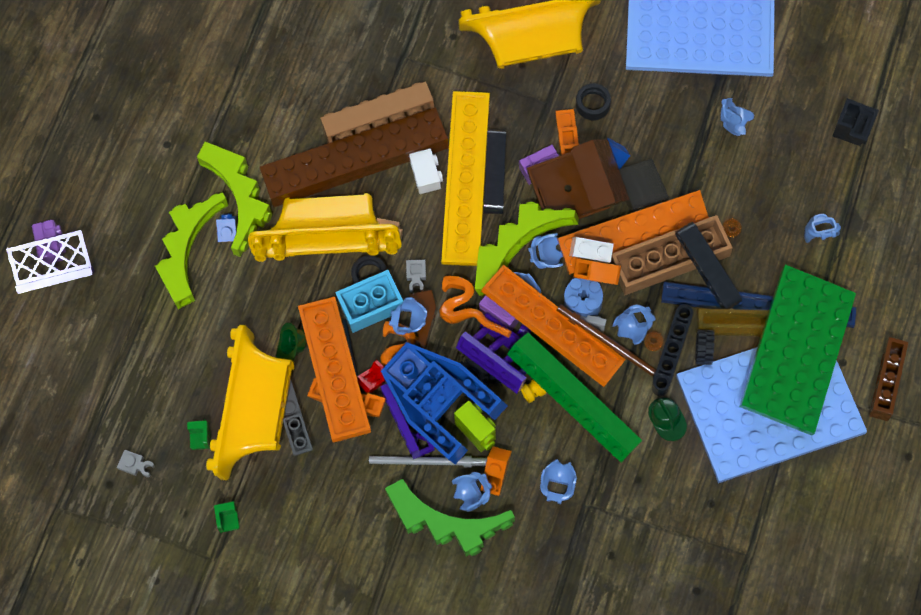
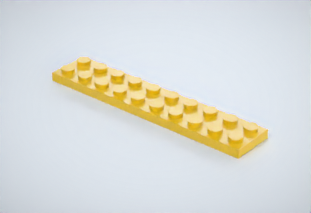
[441,91,490,266]

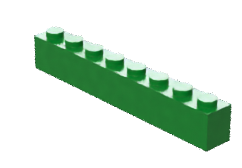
[507,333,643,463]

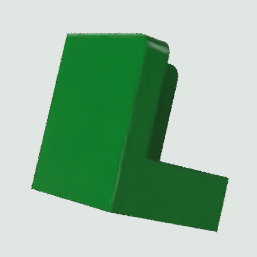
[187,421,210,450]
[214,501,240,533]

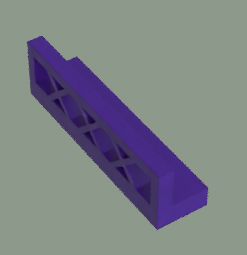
[380,384,435,459]

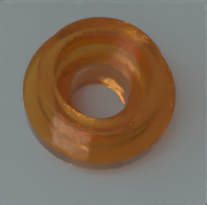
[723,219,742,237]
[644,332,664,351]

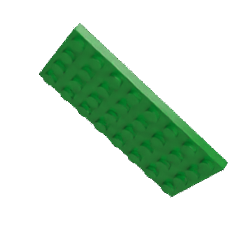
[739,265,856,435]

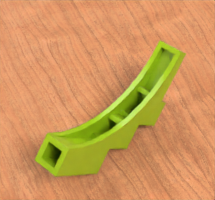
[197,142,272,257]
[155,192,228,309]
[475,202,579,296]

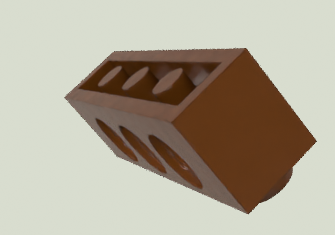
[869,337,908,421]

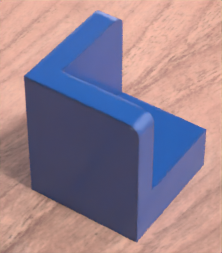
[607,138,630,170]

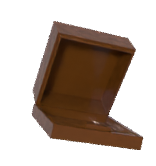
[526,139,630,219]

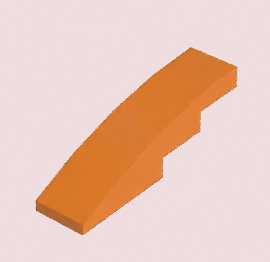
[555,109,579,155]

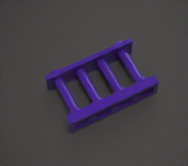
[456,313,527,394]

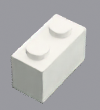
[409,149,443,194]
[569,237,614,263]

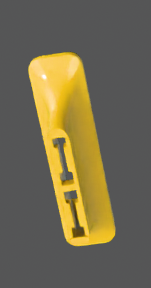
[458,0,601,69]
[248,193,402,262]
[206,325,294,481]

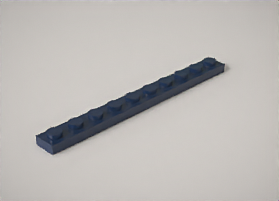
[661,282,856,328]

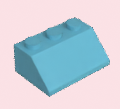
[335,270,403,333]

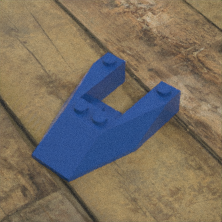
[381,342,508,465]

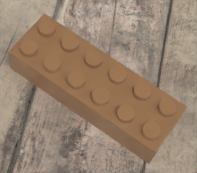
[321,82,434,143]
[610,215,732,295]

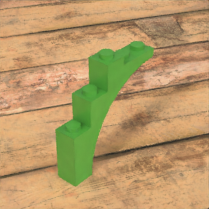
[385,479,515,556]

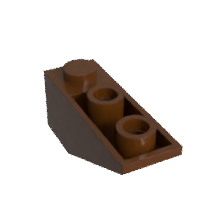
[409,290,437,349]

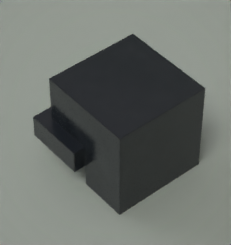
[833,98,879,147]

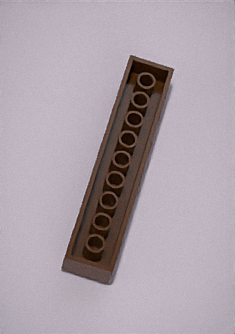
[260,107,449,208]

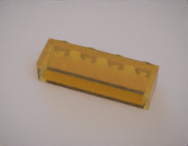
[697,309,769,336]

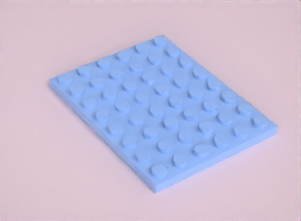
[626,0,774,77]
[676,347,867,483]

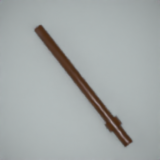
[556,304,656,376]

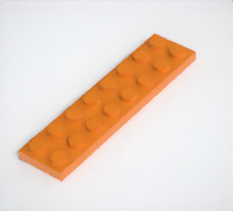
[557,190,709,274]
[481,265,626,387]
[298,297,371,443]

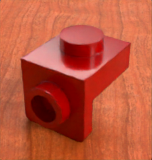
[357,360,386,393]

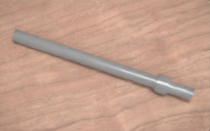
[369,456,487,468]

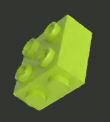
[454,401,496,452]

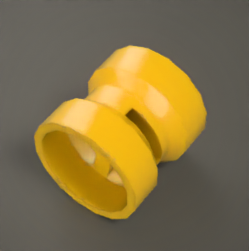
[521,379,546,403]

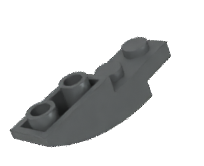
[283,379,313,456]

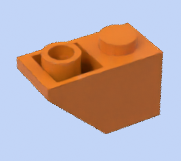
[574,258,621,285]
[480,446,512,496]

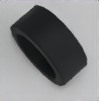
[576,83,611,121]
[351,255,387,284]

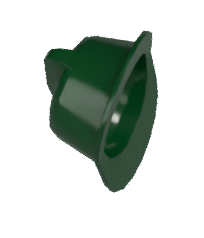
[276,323,306,361]
[648,397,687,441]

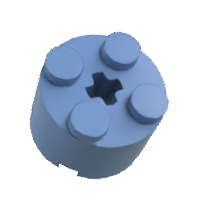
[564,278,603,317]

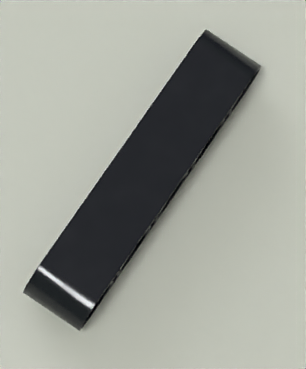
[484,129,506,214]
[675,221,742,312]
[652,304,693,396]

